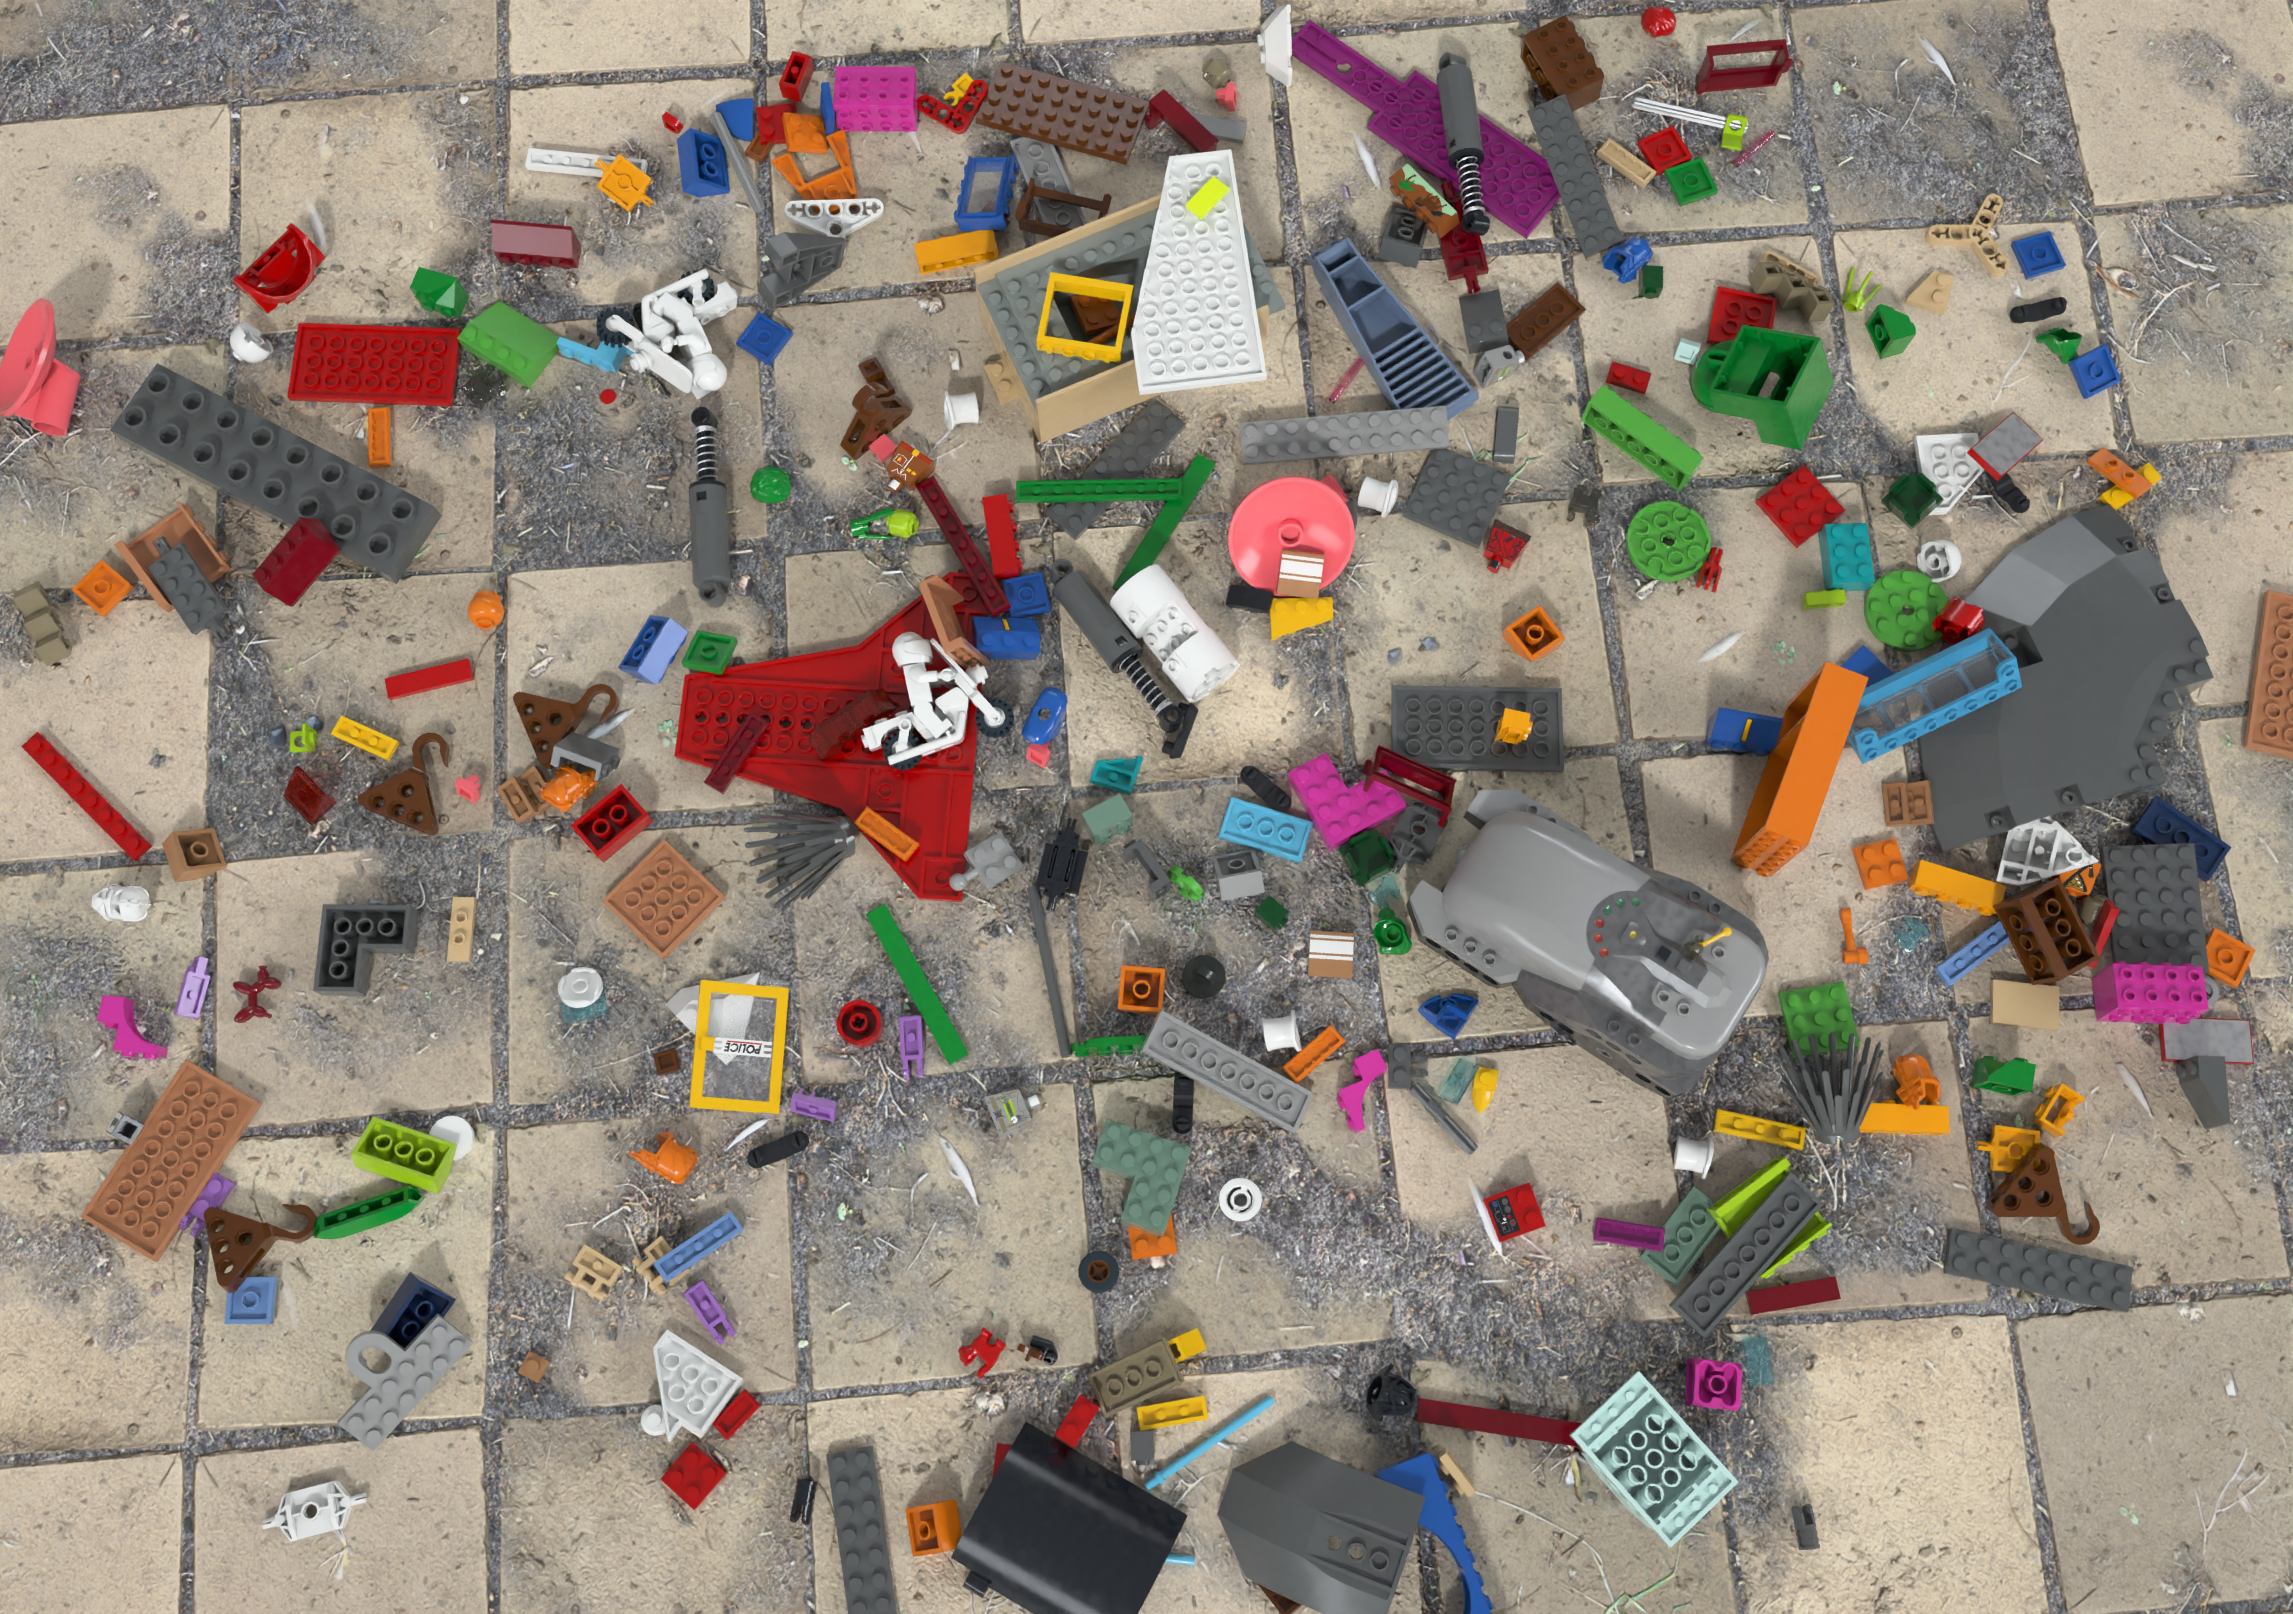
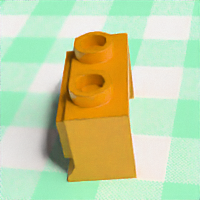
[1494,708,1533,745]
[2033,1083,2086,1138]

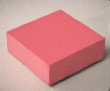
[869,434,897,463]

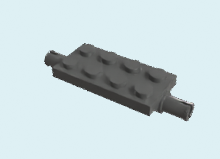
[148,536,231,643]

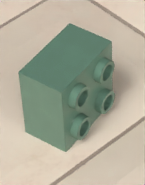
[1082,793,1133,846]

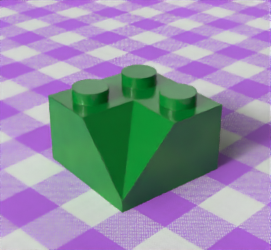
[410,267,469,318]
[1865,304,1916,359]
[1971,1056,2036,1097]

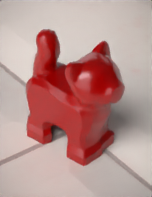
[958,1327,1007,1379]

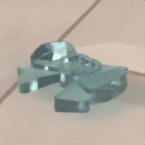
[1368,877,1400,910]
[1895,919,1930,953]

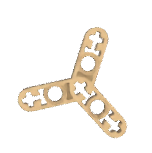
[1925,194,2010,277]

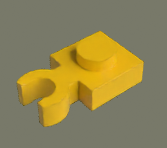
[944,72,980,109]

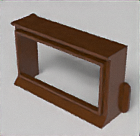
[1015,178,1112,238]

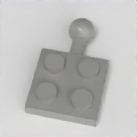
[949,831,1024,891]

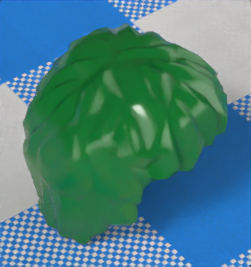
[750,467,791,503]

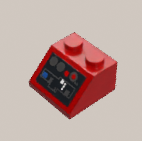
[1483,1183,1546,1243]

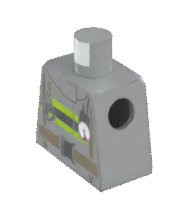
[1473,345,1524,389]
[984,1089,1041,1139]

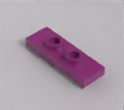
[1593,1217,1666,1253]

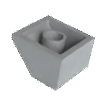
[1212,849,1265,901]

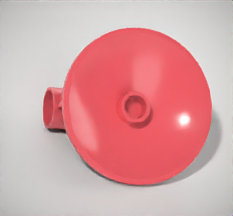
[0,298,81,436]
[1228,473,1355,597]

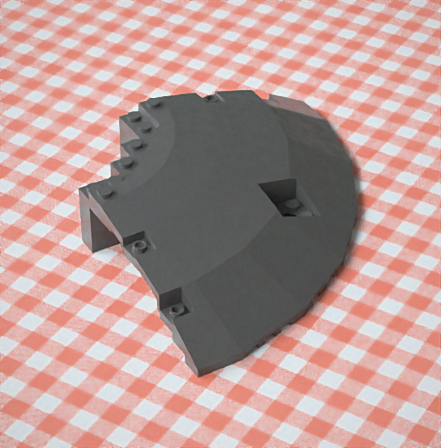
[1917,504,2214,853]

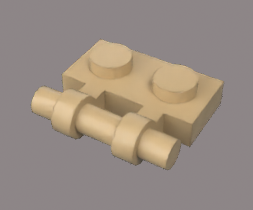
[632,1236,691,1296]
[565,1244,624,1302]

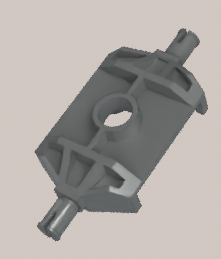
[1387,791,1448,874]

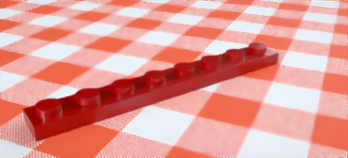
[21,732,152,861]

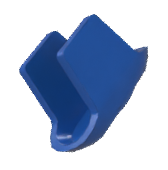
[1022,687,1068,745]

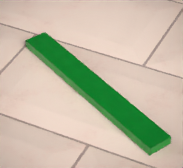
[1113,454,1216,591]
[1016,478,1183,503]
[866,904,969,1065]

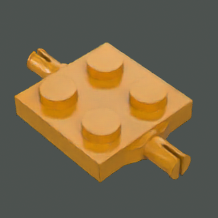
[594,154,654,212]
[1975,1125,2055,1173]

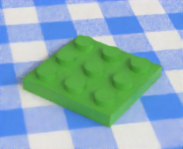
[1777,982,1860,1059]

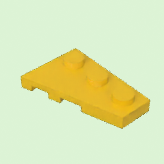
[1270,597,1334,641]

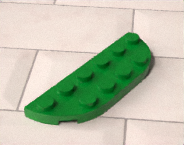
[1071,1035,1147,1058]

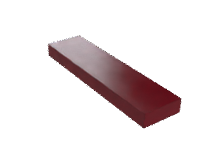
[704,712,770,794]
[1745,1276,1841,1315]

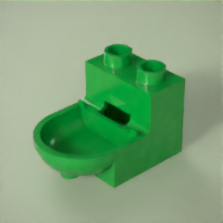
[1690,325,1834,450]

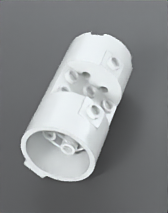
[1110,565,1240,703]

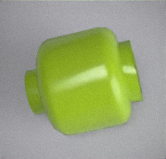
[886,509,919,539]

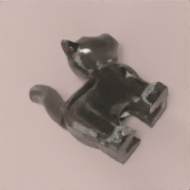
[460,367,506,410]
[1567,485,1601,529]

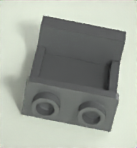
[550,732,620,782]
[1123,839,1171,902]

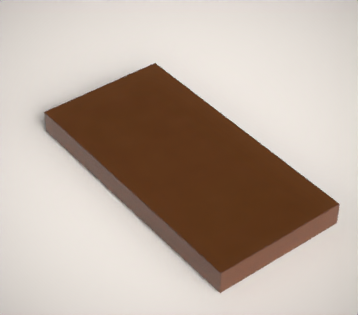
[1506,282,1586,361]

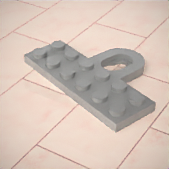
[337,1313,473,1451]

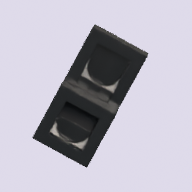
[1226,585,1274,614]

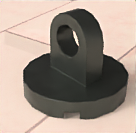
[1182,955,1226,999]

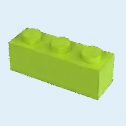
[1802,588,1847,610]

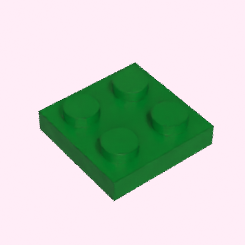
[1664,157,1718,207]
[681,630,738,675]

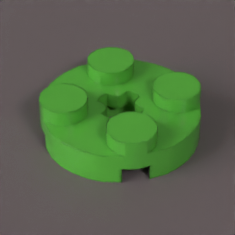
[1166,865,1205,903]

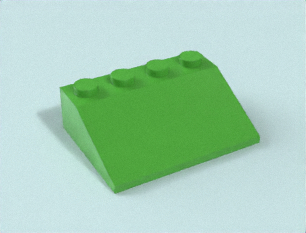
[457,301,560,389]

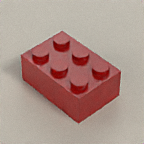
[570,784,654,863]

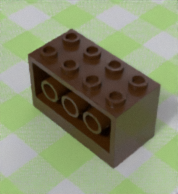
[1993,878,2100,985]

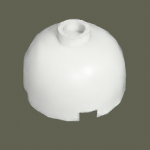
[230,322,274,363]
[1917,540,1962,582]

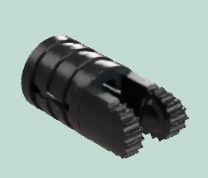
[790,1478,818,1525]

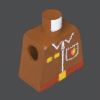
[887,441,935,494]

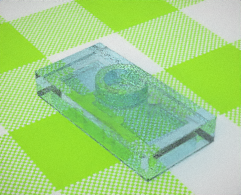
[560,992,609,1025]
[1438,1058,1479,1105]
[1742,1337,1774,1386]

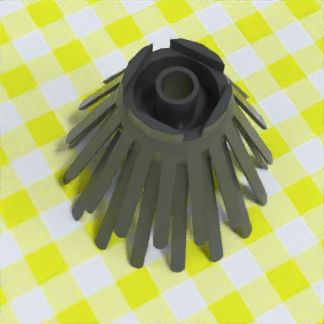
[744,809,856,912]
[1774,1033,1884,1144]

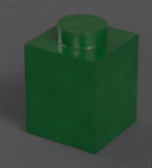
[1638,265,1663,299]
[1254,895,1289,932]

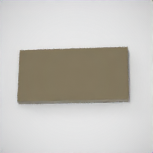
[1086,1338,1185,1418]

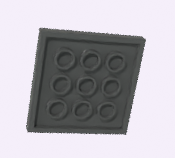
[1402,448,1511,549]

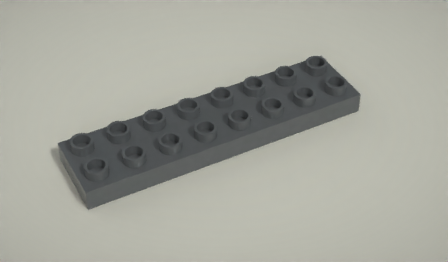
[110,363,442,584]

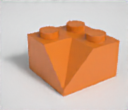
[1502,605,1565,662]
[1118,965,1166,1016]

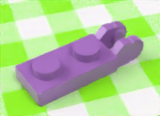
[899,1015,924,1079]
[179,1172,235,1237]
[683,1280,737,1345]

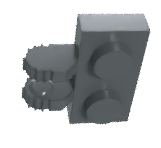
[1387,1043,1428,1089]

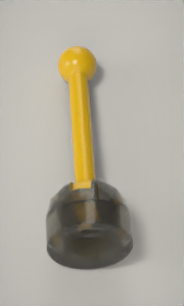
[1683,927,1732,960]

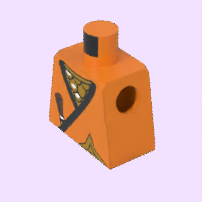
[2051,863,2101,905]

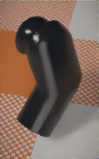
[1030,1335,1058,1365]

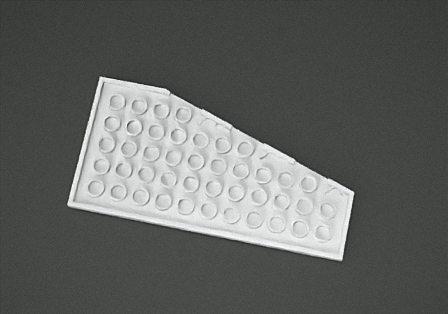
[1131,149,1267,395]

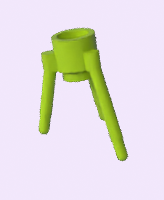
[1841,267,1881,312]

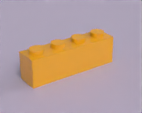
[914,230,999,275]
[1908,860,2006,916]
[1860,1100,1950,1136]

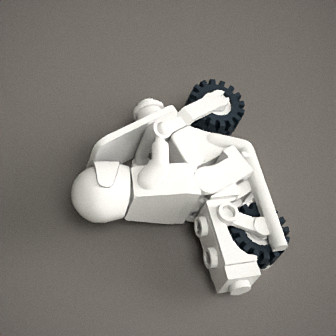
[596,269,738,393]
[861,632,1014,771]

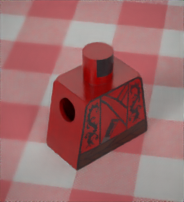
[1483,519,1531,573]

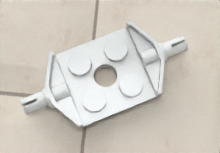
[262,1480,367,1541]

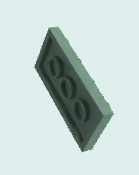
[1639,1186,1721,1287]

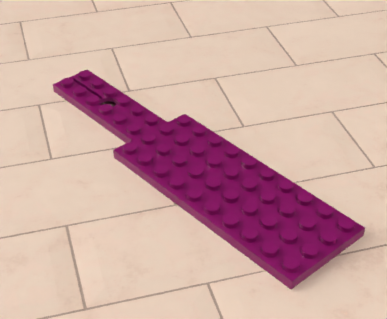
[1291,20,1561,239]

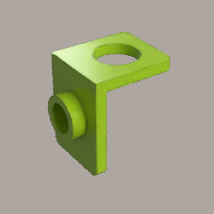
[1721,114,1748,151]
[290,723,317,753]

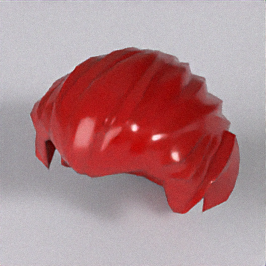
[1641,6,1677,38]

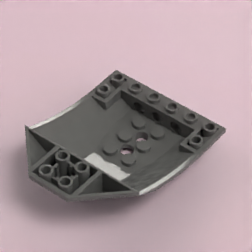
[1217,1441,1426,1614]

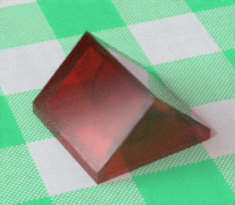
[283,766,337,825]

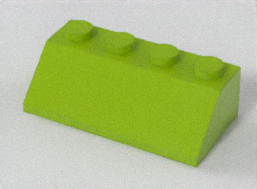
[351,1116,457,1194]

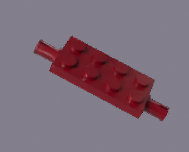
[1437,181,1489,294]

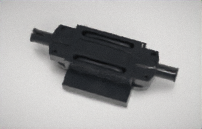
[1036,818,1088,912]

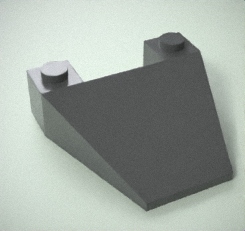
[758,232,846,309]

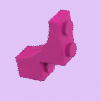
[97,995,168,1060]
[1336,1049,1387,1134]

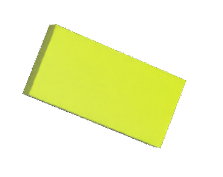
[1186,176,1229,220]

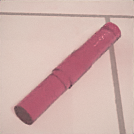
[1733,130,1775,167]
[1328,359,1365,404]

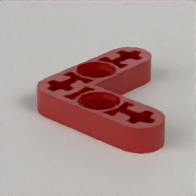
[917,79,989,134]

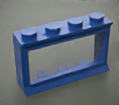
[954,153,1019,231]

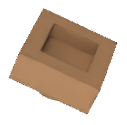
[518,1351,551,1383]

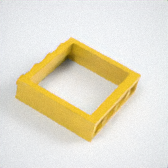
[1036,272,1134,363]

